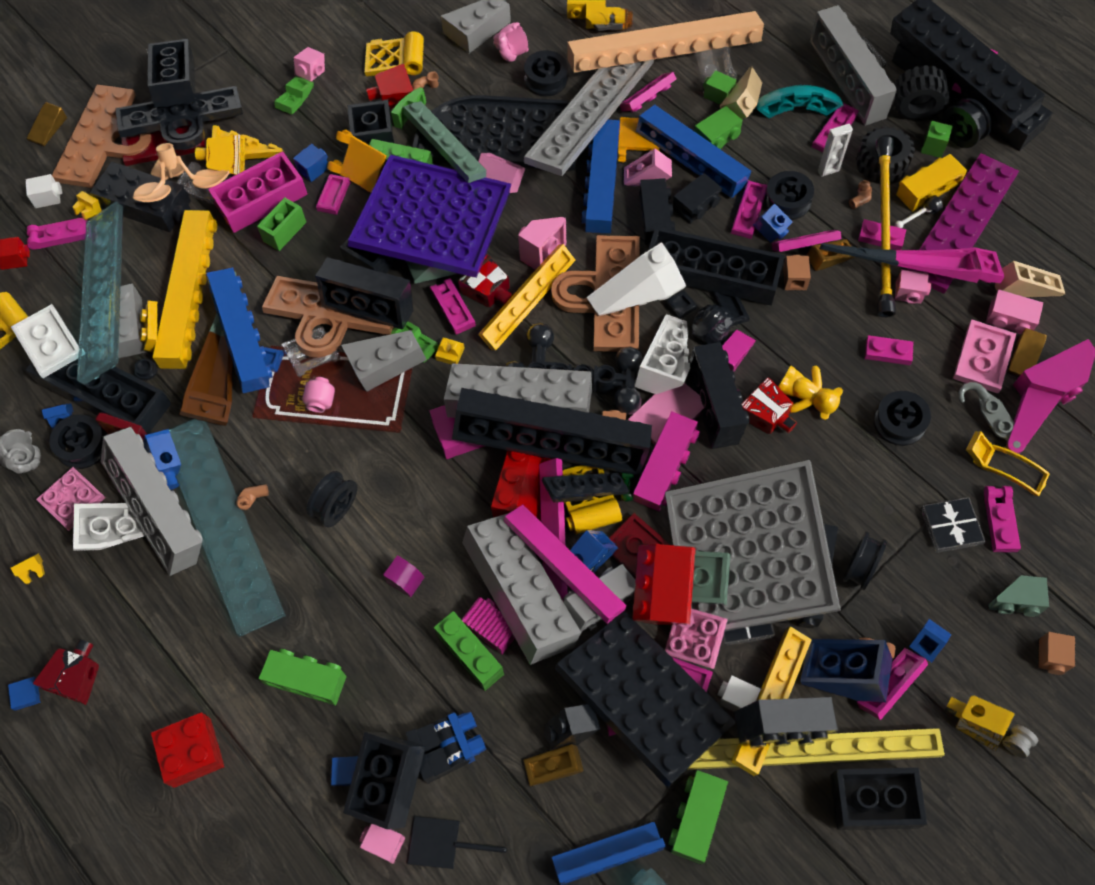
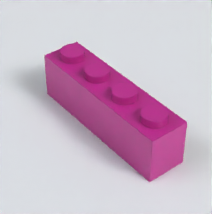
[633,411,700,511]

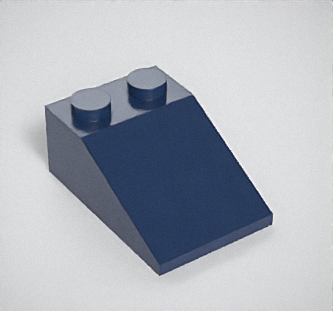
[800,639,893,702]

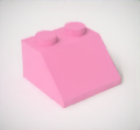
[518,217,566,270]

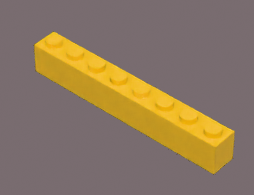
[153,210,217,369]

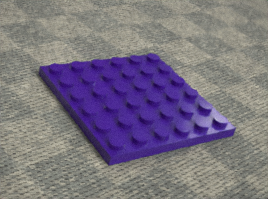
[348,154,511,278]

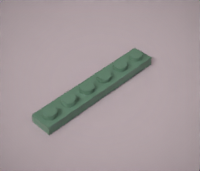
[403,101,487,183]

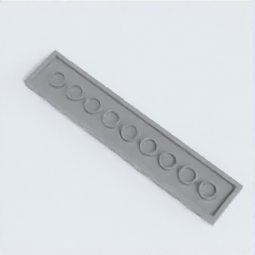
[524,59,654,176]

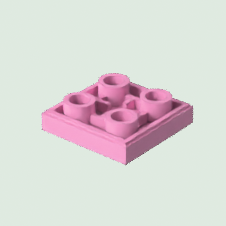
[36,467,106,531]
[665,609,728,669]

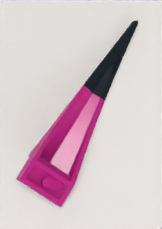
[819,243,1004,284]

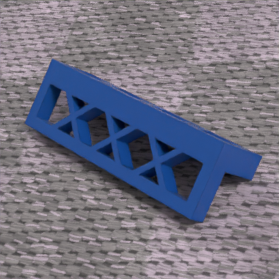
[552,822,665,885]

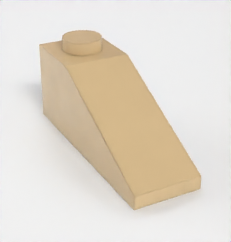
[719,67,763,119]
[995,261,1065,297]

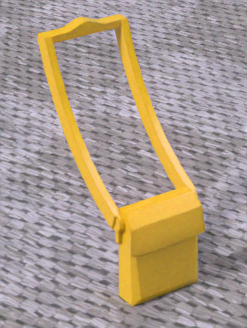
[966,431,1049,496]

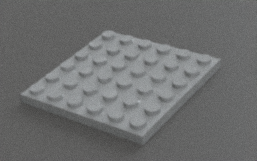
[665,460,841,631]

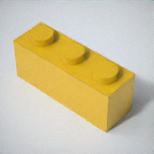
[896,154,967,212]

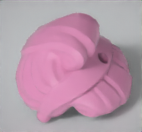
[493,22,529,62]

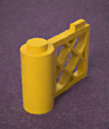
[365,32,424,77]
[0,292,28,349]
[562,465,622,535]

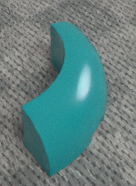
[757,85,843,119]

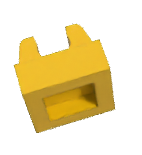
[73,191,103,220]
[435,338,465,365]
[11,553,45,584]

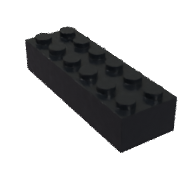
[648,226,785,306]
[26,349,171,434]

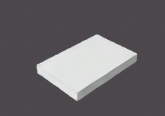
[11,304,84,378]

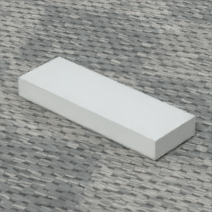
[818,123,853,177]

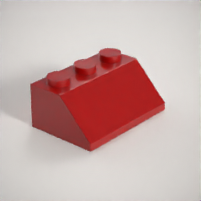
[491,450,551,522]
[632,544,695,625]

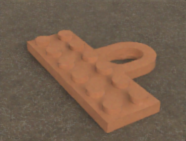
[52,85,151,188]
[551,235,640,352]
[262,276,393,357]

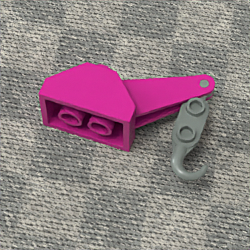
[958,339,1095,454]

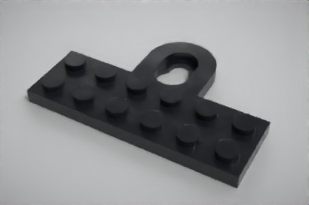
[115,86,243,150]

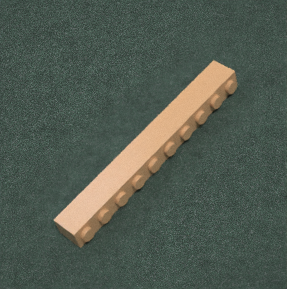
[567,11,764,73]

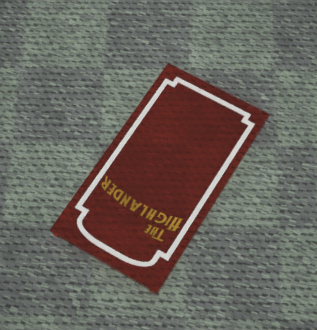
[253,346,413,433]

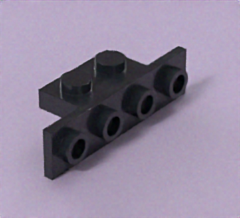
[541,473,629,503]

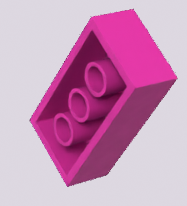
[208,151,308,233]

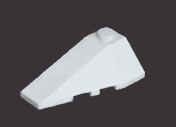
[587,242,686,316]
[635,314,690,394]
[73,503,145,551]

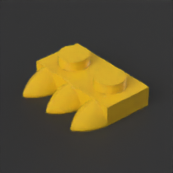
[140,301,157,353]

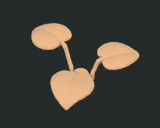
[133,143,229,202]

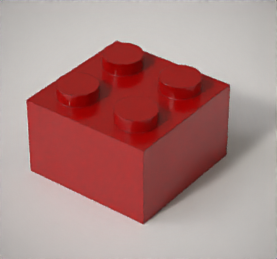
[151,712,225,788]

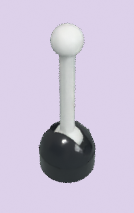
[894,195,943,228]

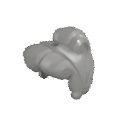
[0,429,41,474]

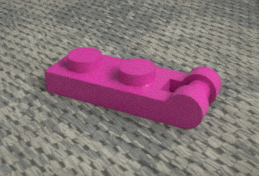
[27,217,90,249]
[430,278,476,335]
[984,486,1021,552]

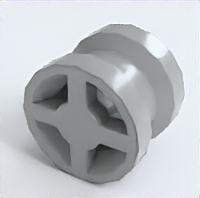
[1002,724,1038,759]

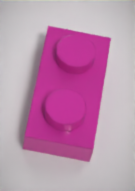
[858,219,906,250]
[865,335,913,365]

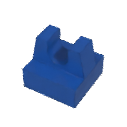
[42,403,74,429]

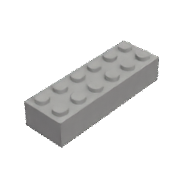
[810,5,897,126]
[444,364,592,418]
[101,427,203,576]
[462,513,581,665]

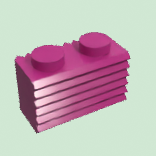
[461,597,515,655]

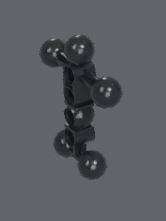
[503,323,643,416]

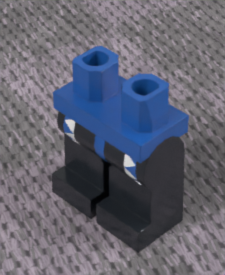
[405,712,486,784]

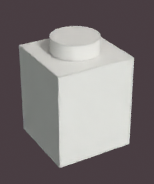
[26,174,62,208]
[718,676,761,712]

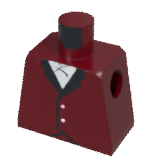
[33,639,99,705]

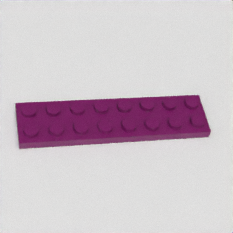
[907,153,1019,294]

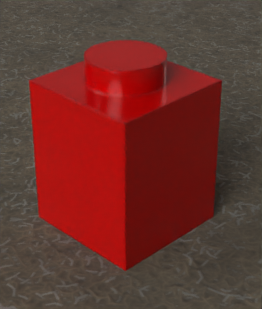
[0,237,30,270]

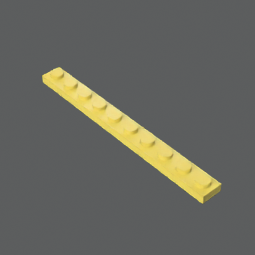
[687,728,945,770]

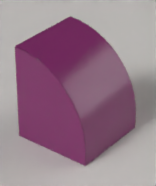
[383,555,425,597]

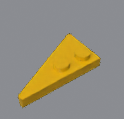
[212,125,283,159]

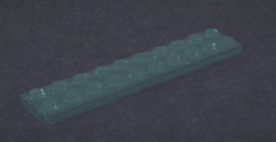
[77,201,123,385]
[169,419,286,637]

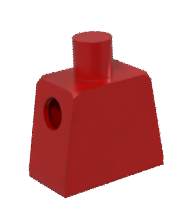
[366,64,413,108]

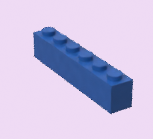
[636,105,752,198]
[582,120,620,234]
[207,268,273,393]

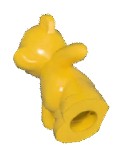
[779,366,843,420]

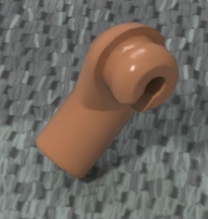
[849,180,872,209]
[236,484,269,510]

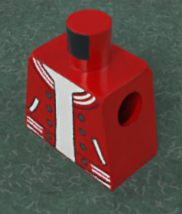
[742,377,797,434]

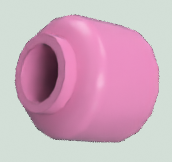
[302,377,335,413]

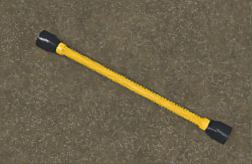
[876,136,896,318]

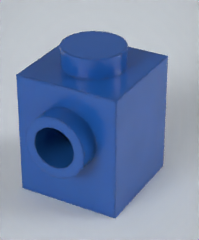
[293,144,328,182]
[753,204,793,243]
[909,619,951,663]

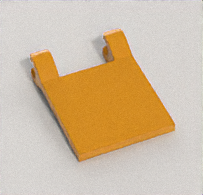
[618,117,660,162]
[327,130,387,192]

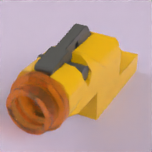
[567,0,633,31]

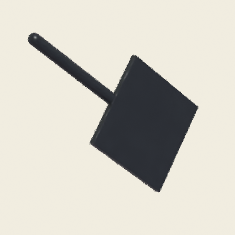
[408,816,507,869]

